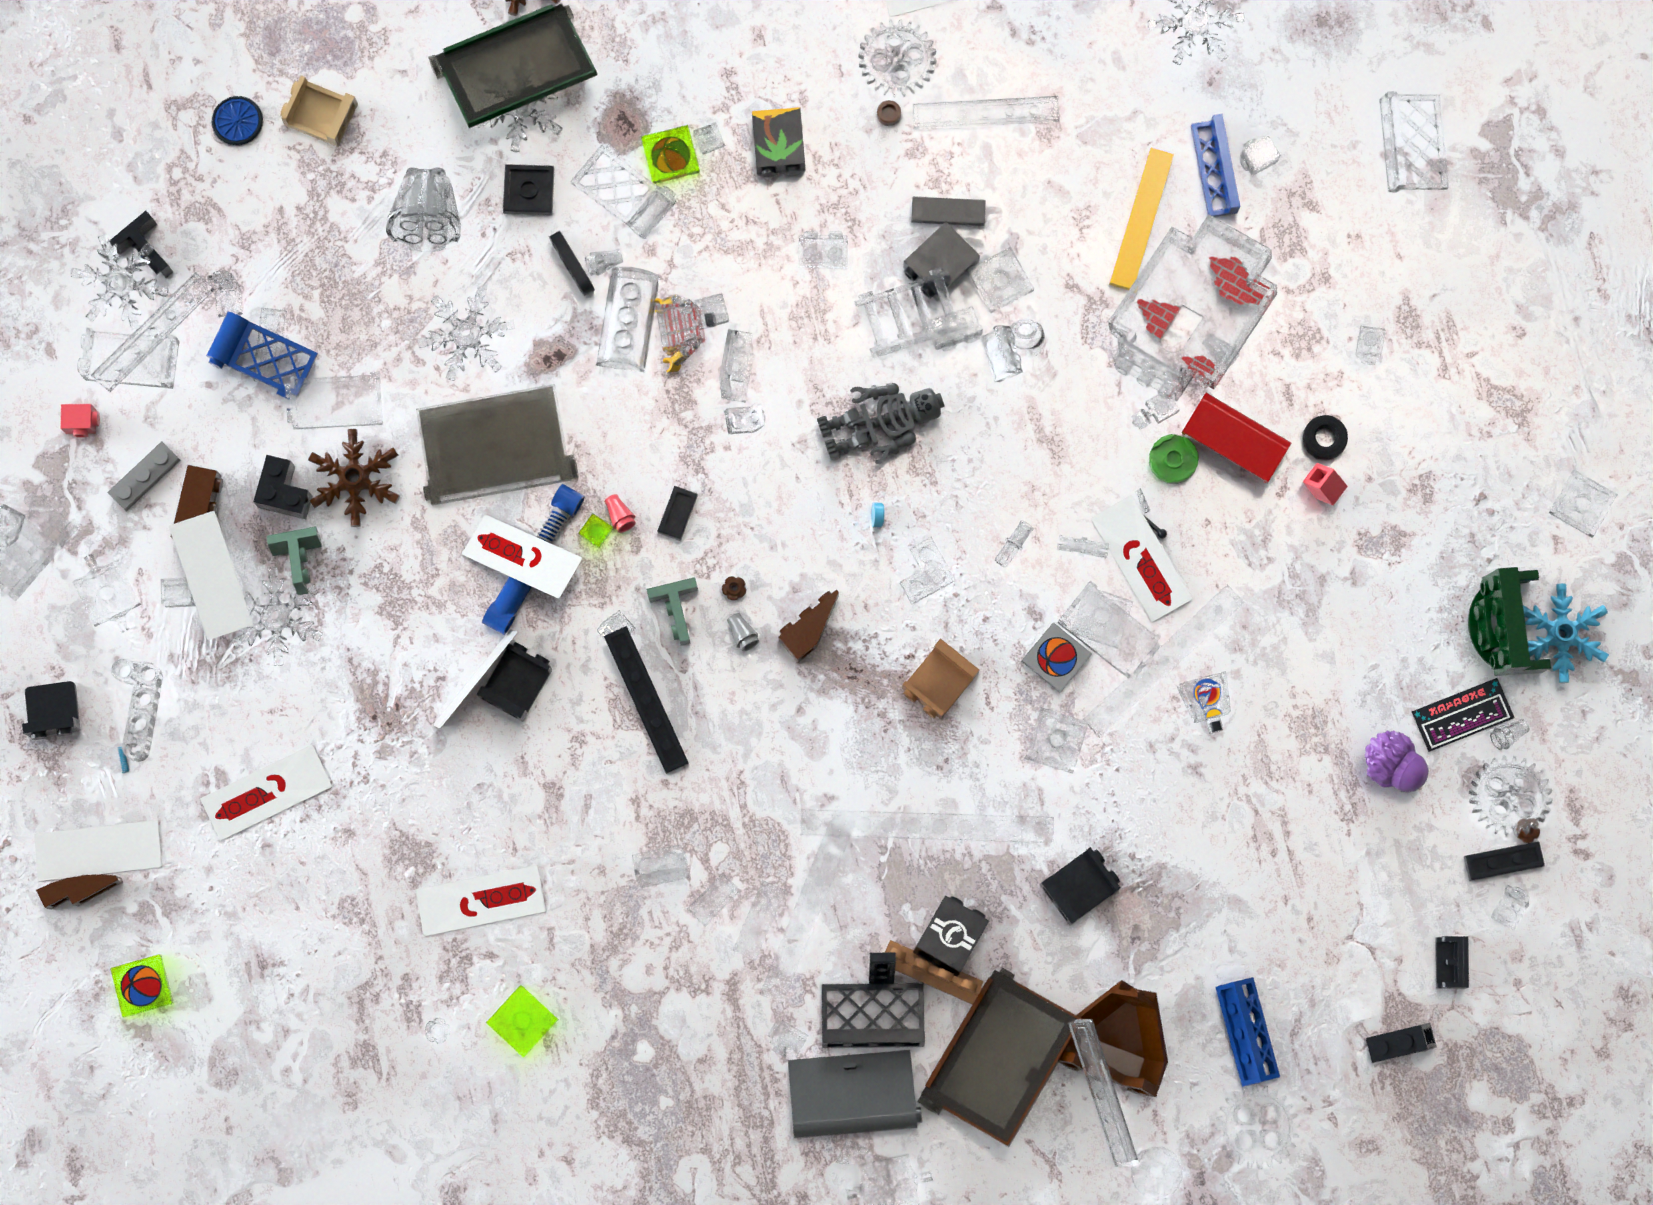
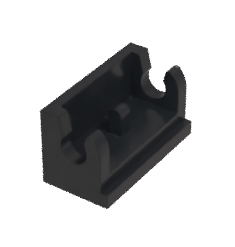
[1435,936,1469,989]

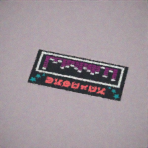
[1411,678,1515,752]

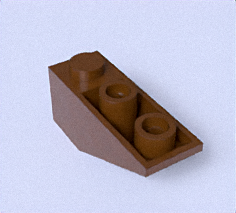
[778,589,839,663]

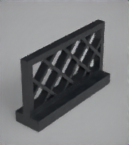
[822,983,925,1048]

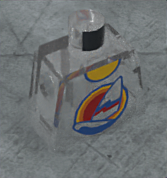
[1177,671,1231,734]

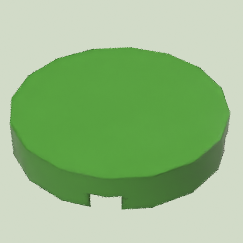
[1149,434,1199,484]

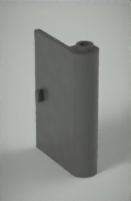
[788,1050,922,1138]

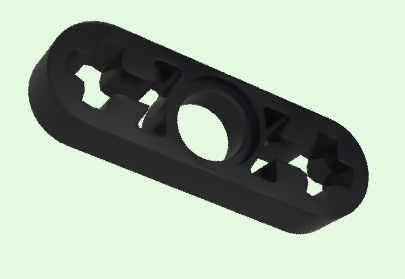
[549,231,595,296]

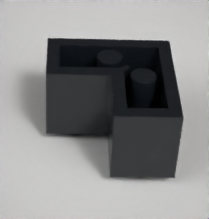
[253,455,313,520]

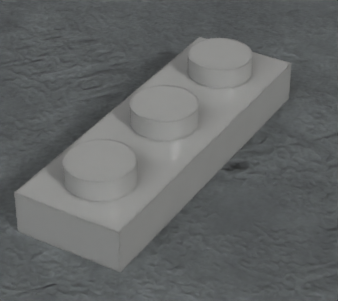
[107,441,180,511]

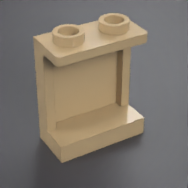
[280,75,358,147]

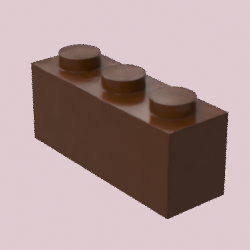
[170,465,223,539]

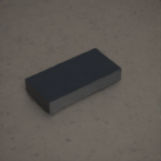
[657,486,698,541]

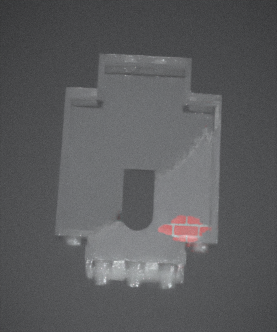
[1108,214,1277,402]

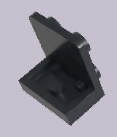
[22,681,81,740]

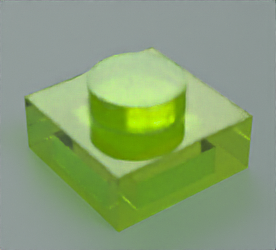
[578,513,613,549]

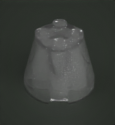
[386,167,461,252]

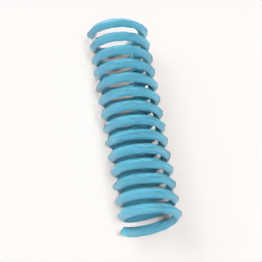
[118,747,129,773]

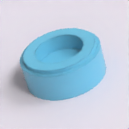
[871,502,884,527]

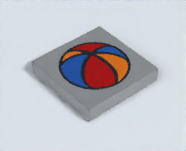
[1021,622,1092,693]

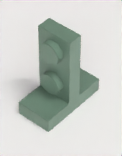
[267,526,322,595]
[646,577,698,646]

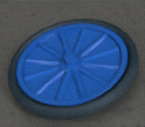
[211,96,263,145]

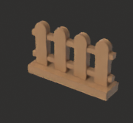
[885,940,983,1005]

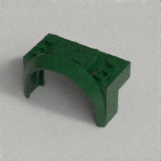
[1468,567,1551,676]

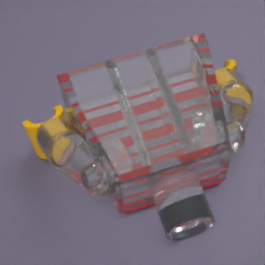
[655,294,717,372]

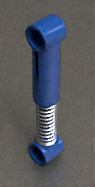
[482,484,585,635]

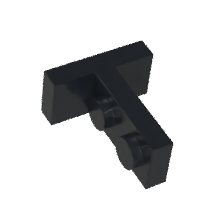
[108,210,173,278]
[1366,1022,1437,1063]

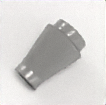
[727,613,759,651]

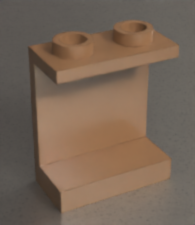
[902,638,980,719]

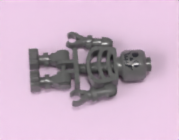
[817,383,945,464]

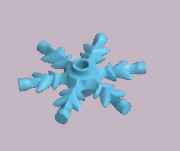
[1523,583,1609,683]

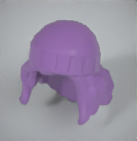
[1365,730,1429,792]

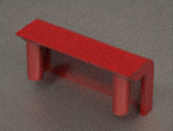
[1181,392,1292,483]

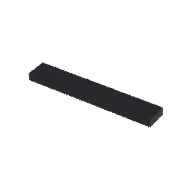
[604,626,689,774]

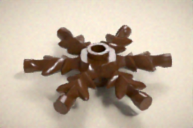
[308,429,400,527]

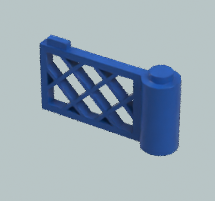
[206,311,318,400]

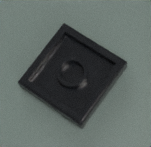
[503,164,555,215]

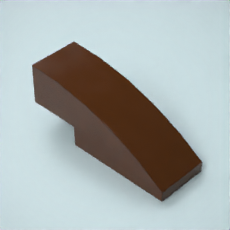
[36,874,123,910]

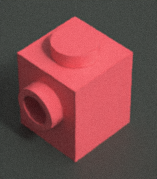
[60,404,100,438]
[1303,463,1348,505]

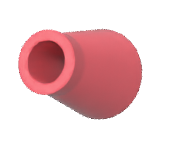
[604,494,636,533]

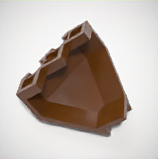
[1059,980,1168,1097]

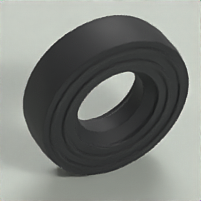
[1303,415,1348,460]

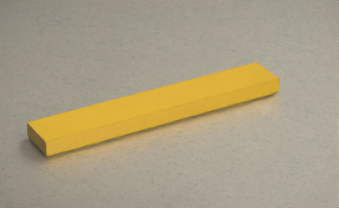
[1109,148,1174,292]

